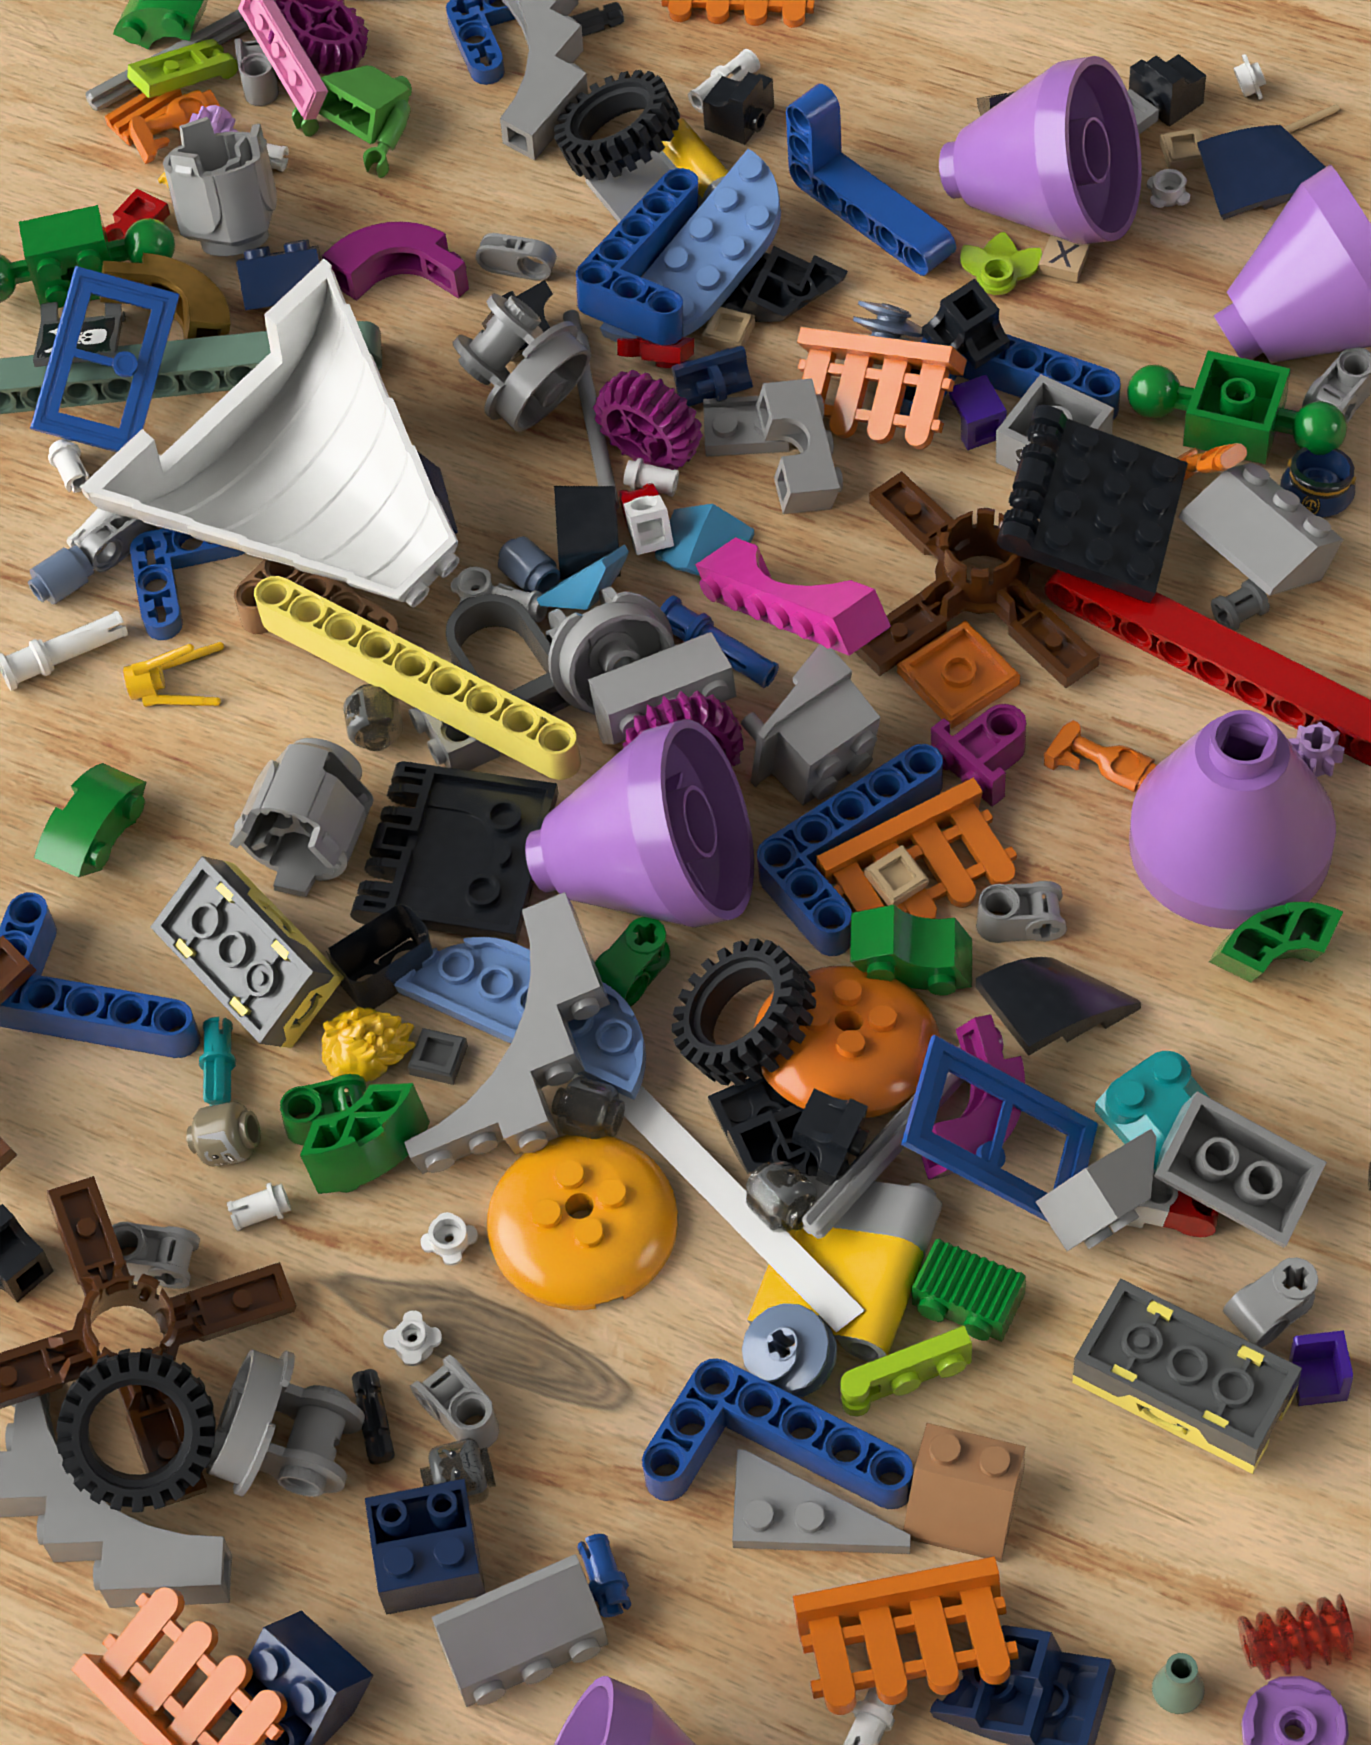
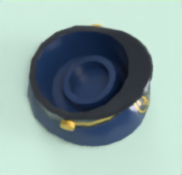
[1280,447,1357,518]

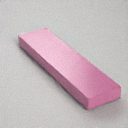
[238,0,328,120]

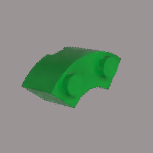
[113,0,208,49]
[34,763,147,878]
[1209,902,1343,983]
[850,905,972,996]
[300,1083,430,1194]

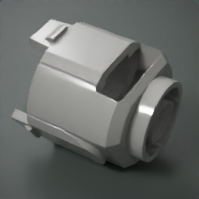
[163,117,277,256]
[229,738,374,897]

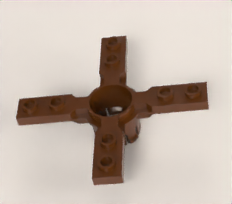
[855,471,1100,688]
[0,1176,297,1509]

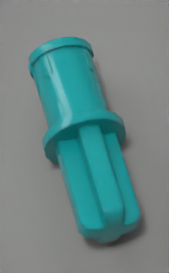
[199,1017,236,1106]

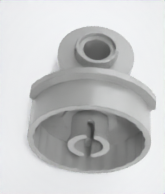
[453,293,591,432]
[546,586,675,715]
[206,1349,365,1497]

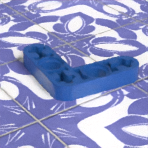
[446,0,515,85]
[130,528,245,640]

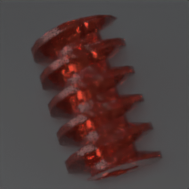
[1238,1594,1354,1680]

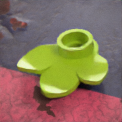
[960,232,1042,295]

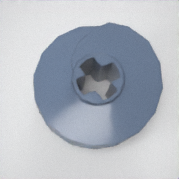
[853,301,923,341]
[742,1303,837,1397]

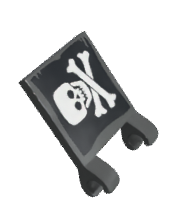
[33,302,126,367]

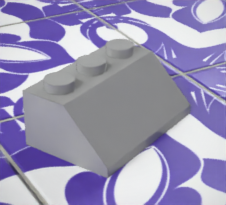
[1178,463,1344,596]
[588,632,737,745]
[1153,1091,1327,1248]
[432,1554,608,1707]

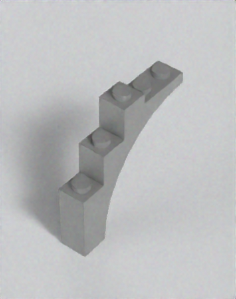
[500,0,588,161]
[405,892,610,1174]
[0,1393,232,1608]

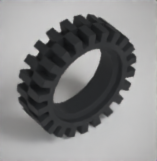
[554,70,680,180]
[672,938,816,1086]
[56,1348,216,1512]

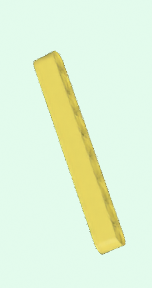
[254,576,581,780]

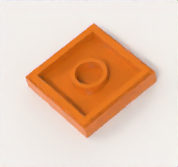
[897,620,1021,729]

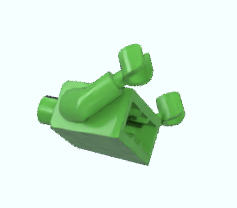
[292,65,412,178]

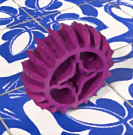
[268,0,369,76]
[593,370,703,470]
[622,690,744,766]

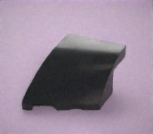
[721,246,848,322]
[976,957,1141,1056]
[708,1075,850,1177]

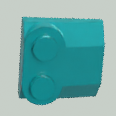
[1095,1051,1211,1170]

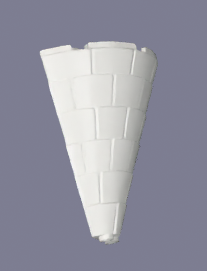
[80,259,460,608]

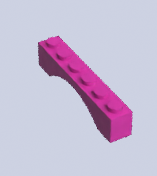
[695,537,891,656]

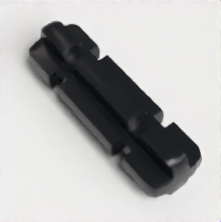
[570,2,624,37]
[352,1369,395,1465]

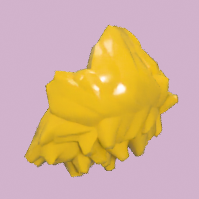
[321,1006,415,1083]

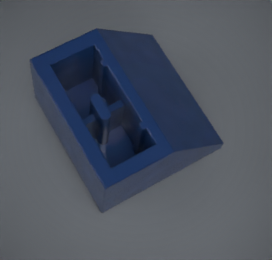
[236,239,321,310]
[365,1479,486,1615]
[228,1611,374,1745]

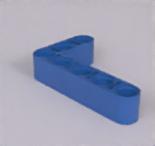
[786,84,957,276]
[576,168,698,345]
[899,334,1121,429]
[757,744,943,956]
[0,892,201,1058]
[642,1358,913,1509]

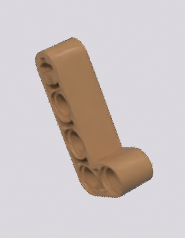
[234,559,400,637]

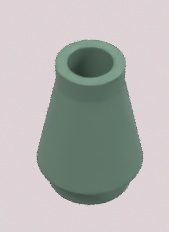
[1152,1653,1205,1714]

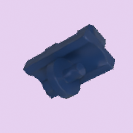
[671,345,753,407]

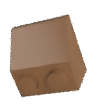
[903,1423,1026,1562]

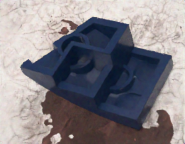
[1197,125,1326,220]
[930,1625,1116,1745]

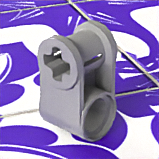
[235,38,279,106]
[1302,347,1371,423]
[976,881,1067,943]
[112,1222,200,1289]
[1223,1257,1318,1348]
[410,1355,499,1451]

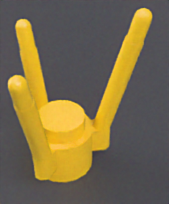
[123,642,224,707]

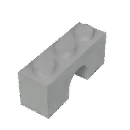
[756,378,843,514]

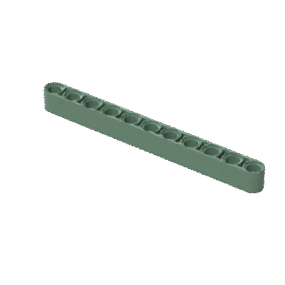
[0,321,382,414]

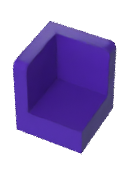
[949,375,1007,451]
[1289,1330,1353,1406]

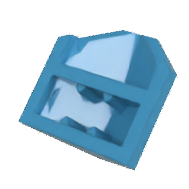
[655,504,755,576]
[536,544,629,610]

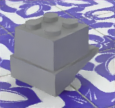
[741,644,881,806]

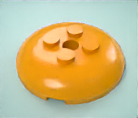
[487,1133,678,1310]

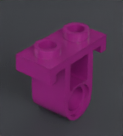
[931,704,1027,807]

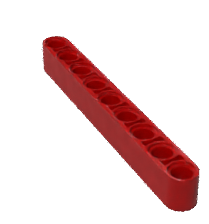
[1044,570,1371,766]

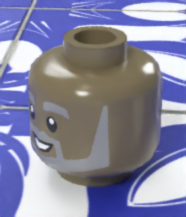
[187,1102,261,1167]

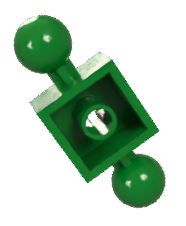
[0,205,175,308]
[1127,350,1347,465]

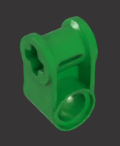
[595,917,671,1007]
[280,1074,367,1146]

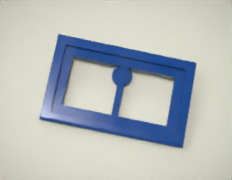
[30,266,180,452]
[901,1035,1098,1222]

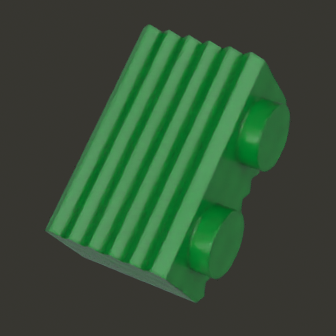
[912,1239,1026,1342]

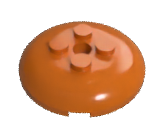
[754,965,940,1118]

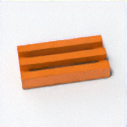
[105,88,185,146]

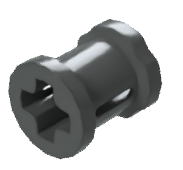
[1211,579,1270,631]

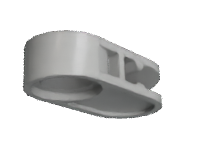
[476,233,557,281]
[80,514,157,572]

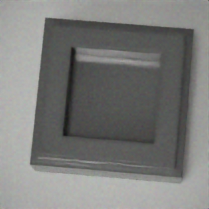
[408,1028,468,1085]

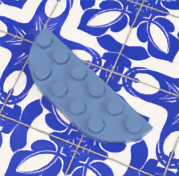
[600,149,781,342]
[394,937,646,1100]

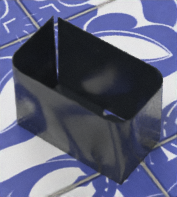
[554,486,621,580]
[326,904,433,1009]

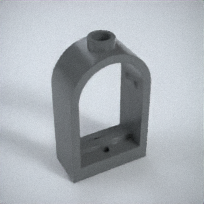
[446,594,570,714]

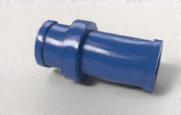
[577,1534,632,1617]

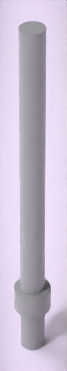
[563,310,620,509]

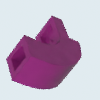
[321,222,469,301]
[921,1014,1025,1180]

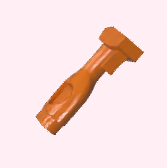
[129,89,220,164]
[1176,443,1247,482]
[1044,720,1157,792]

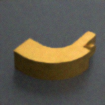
[100,253,231,339]

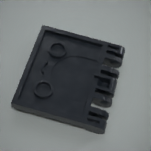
[997,405,1188,603]
[350,761,559,943]

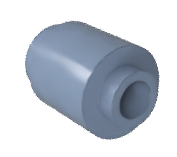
[498,536,560,594]
[28,545,94,605]

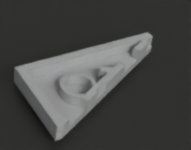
[732,1449,911,1554]

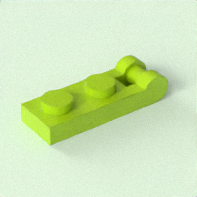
[127,39,238,98]
[840,1326,972,1417]

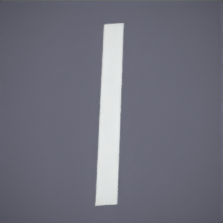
[607,1085,865,1332]

